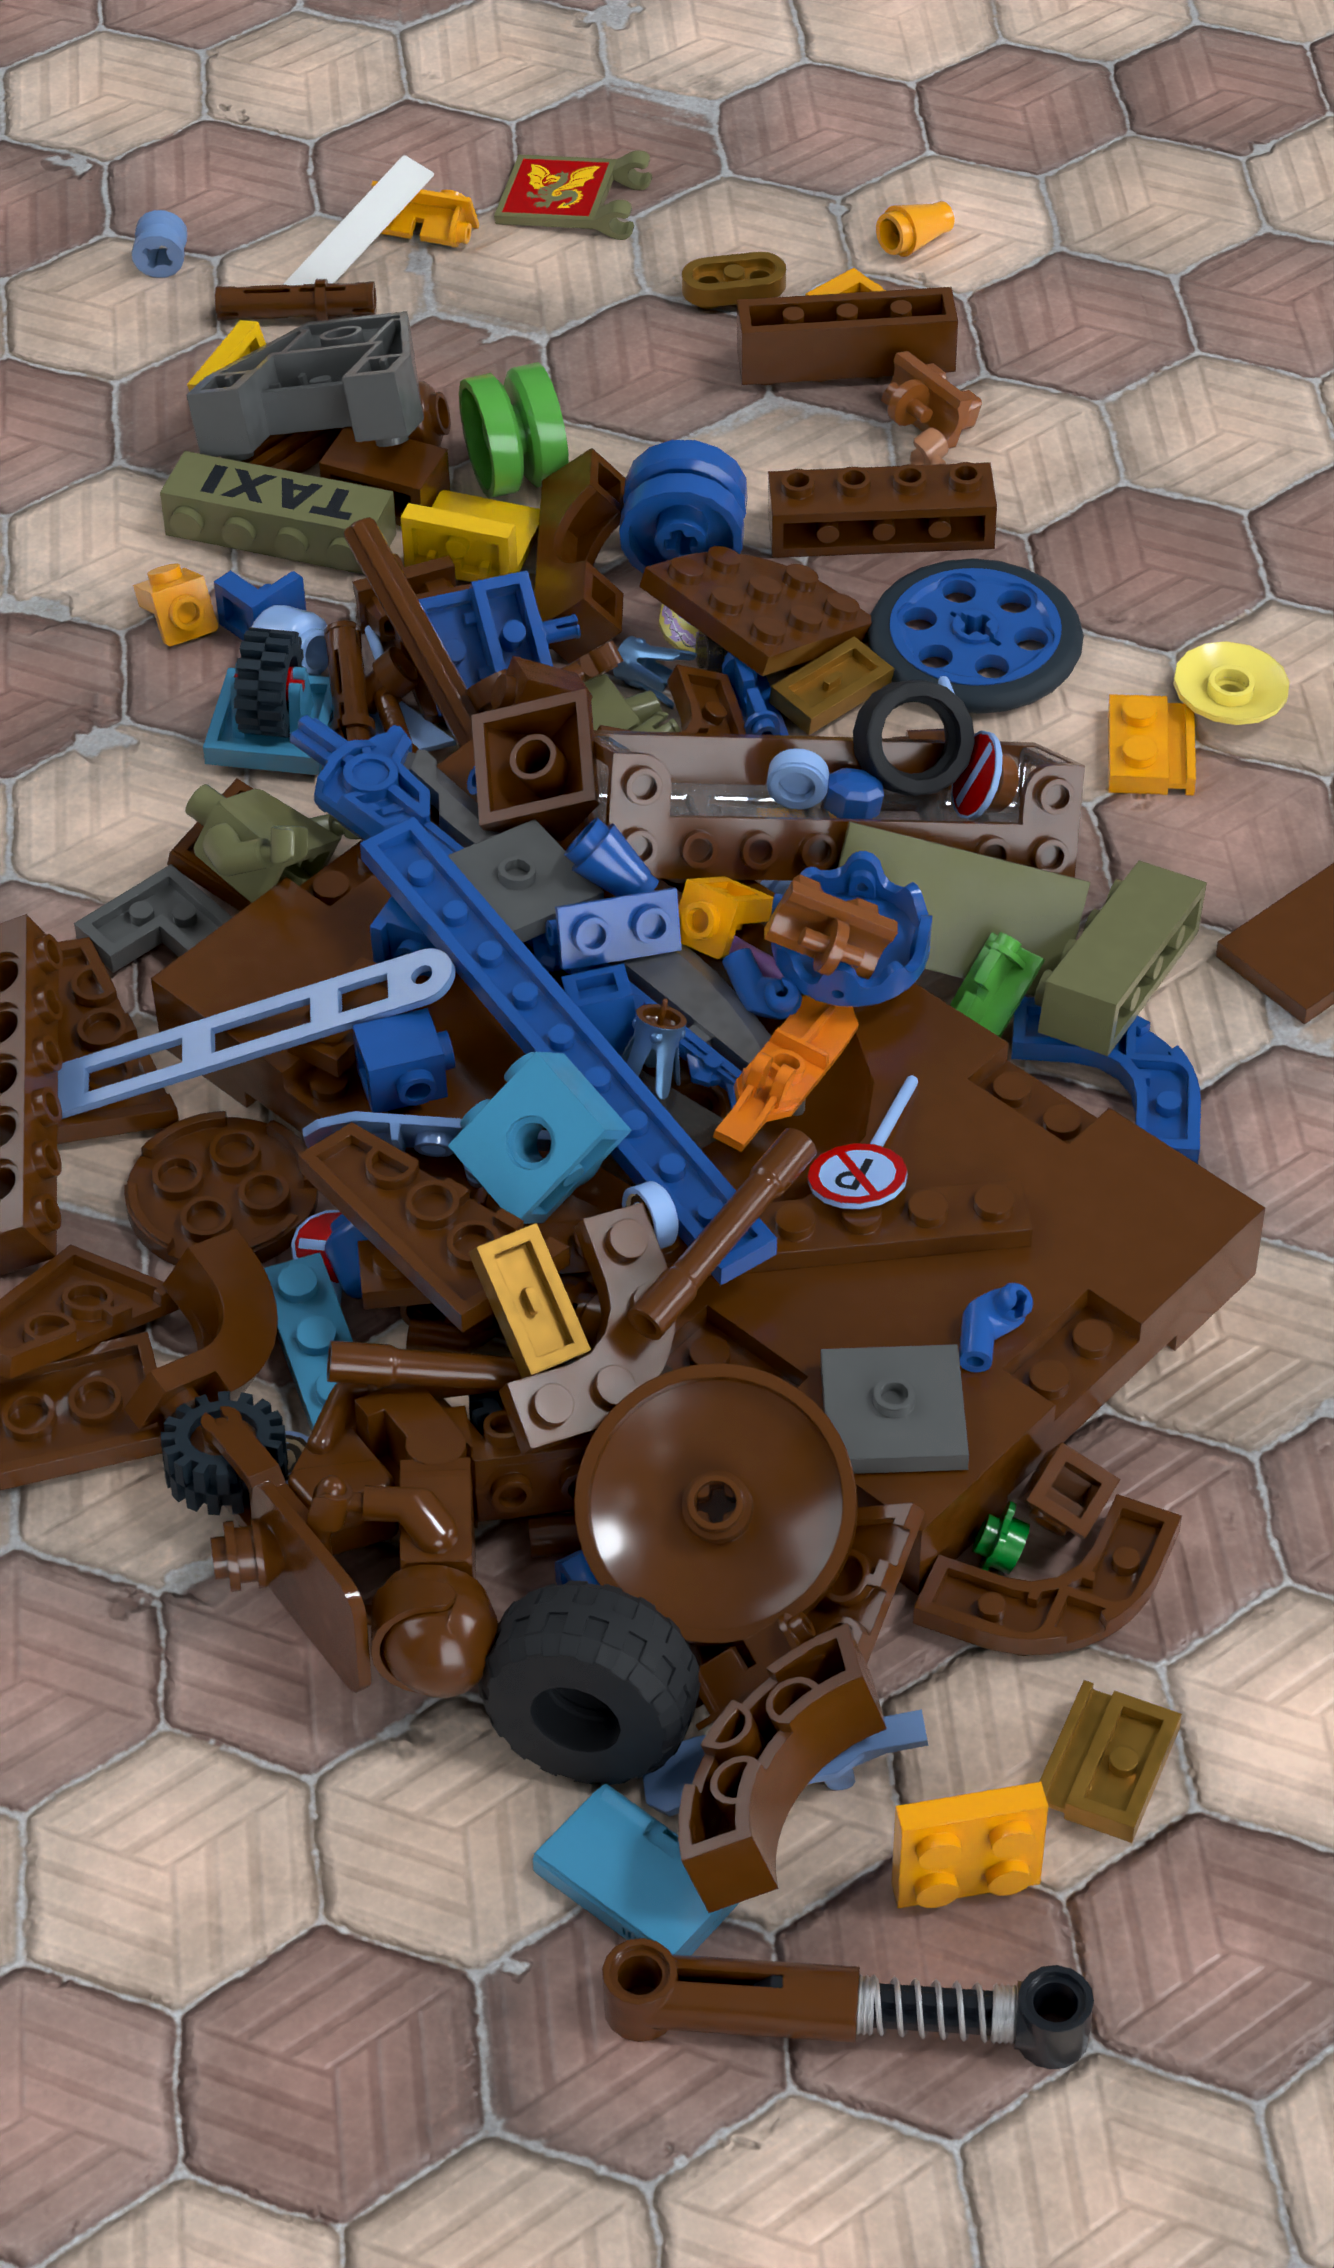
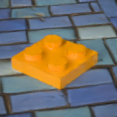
[891,1781,1048,1908]

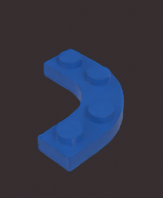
[1011,997,1201,1164]

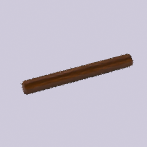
[344,517,481,747]

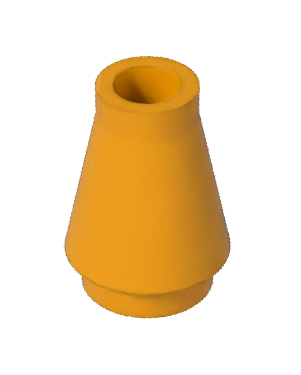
[876,201,955,257]

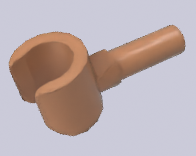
[910,428,948,465]

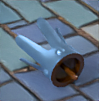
[613,636,697,709]
[622,998,687,1100]

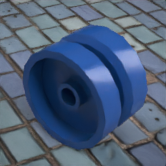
[619,440,748,573]

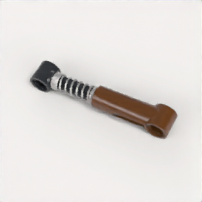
[602,1938,1094,2069]

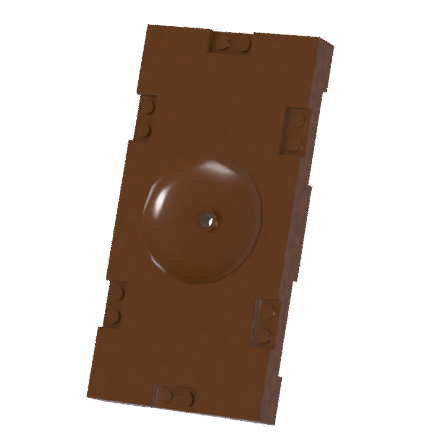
[151,739,1265,1595]

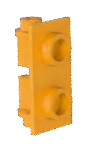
[371,181,480,247]

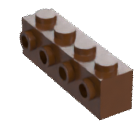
[737,287,958,385]
[768,462,997,558]

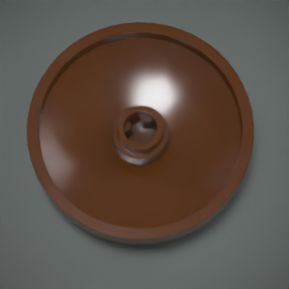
[574,1363,858,1647]

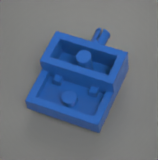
[418,570,581,717]

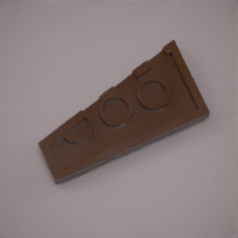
[57,937,179,1144]
[298,1122,570,1333]

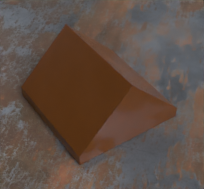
[471,688,600,841]

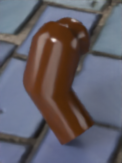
[406,1313,500,1354]

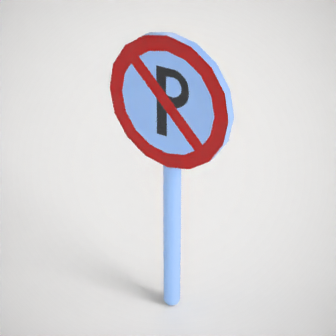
[807,1075,918,1209]

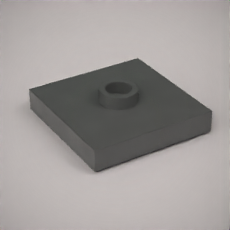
[448,819,604,942]
[820,1344,969,1474]

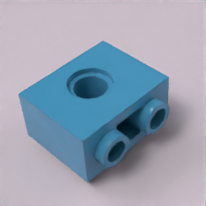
[448,1052,632,1224]

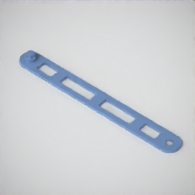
[58,948,455,1119]

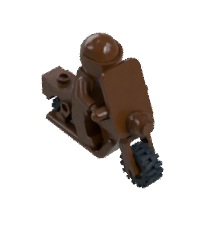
[161,1357,594,1698]

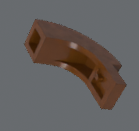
[124,1228,278,1430]

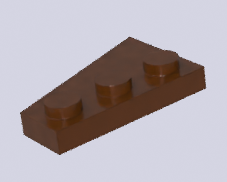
[0,1244,179,1379]
[806,1503,926,1664]

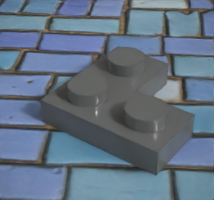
[74,864,232,973]

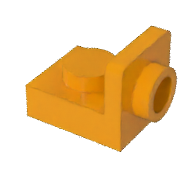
[678,876,774,959]

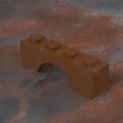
[534,448,626,664]

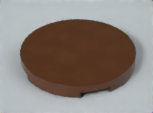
[124,1111,319,1265]

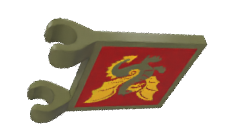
[494,150,652,240]

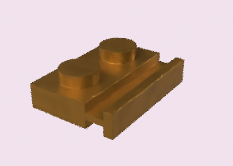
[1039,1680,1182,1843]

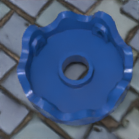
[771,851,933,1007]

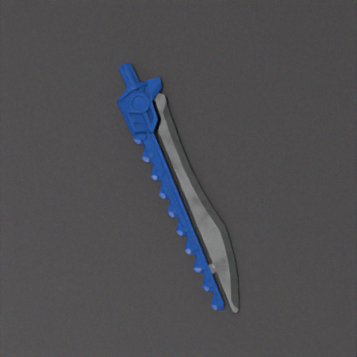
[290,715,806,1116]

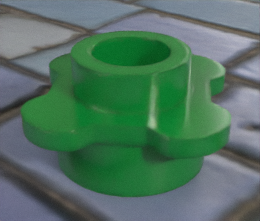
[972,1501,1030,1575]

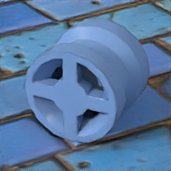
[132,210,188,278]

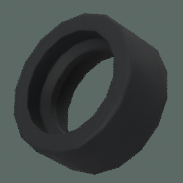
[853,680,975,796]

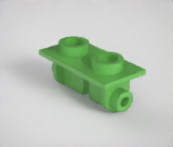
[950,932,1045,1038]

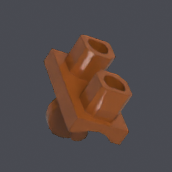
[881,351,982,448]
[764,875,898,979]

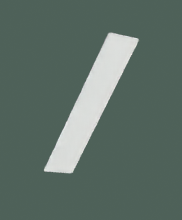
[283,155,434,285]

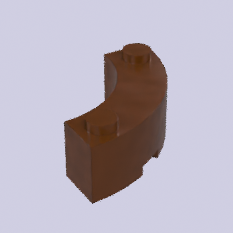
[678,1623,887,1913]

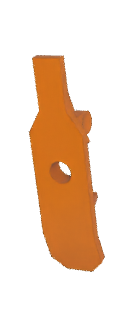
[713,995,859,1152]

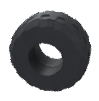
[478,1581,701,1785]

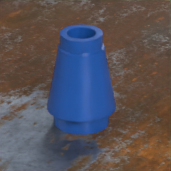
[564,817,659,897]

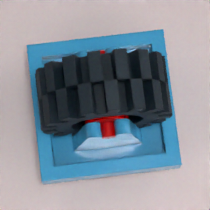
[203,627,333,775]

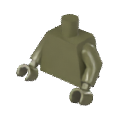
[185,784,360,903]

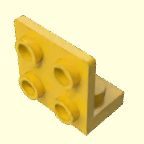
[401,490,540,582]

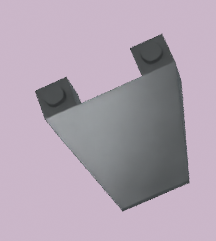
[186,311,424,461]

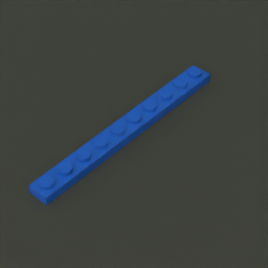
[360,816,777,1285]

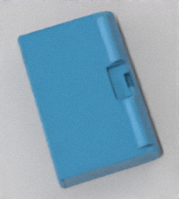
[532,1784,739,1955]

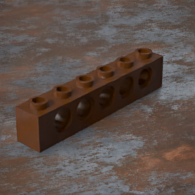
[0,914,63,1276]

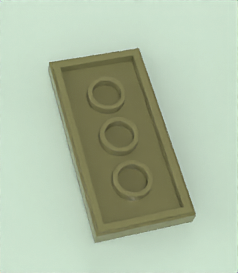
[837,821,1091,996]

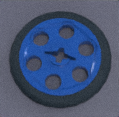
[866,558,1084,714]

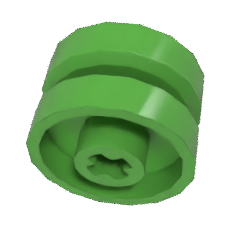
[458,362,569,499]

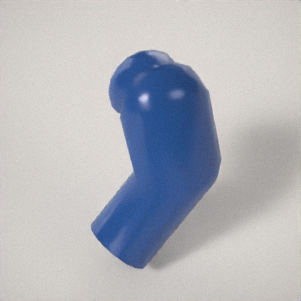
[959,1282,1033,1372]

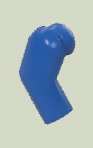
[722,948,802,1020]

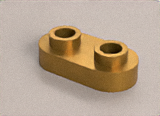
[682,252,786,309]

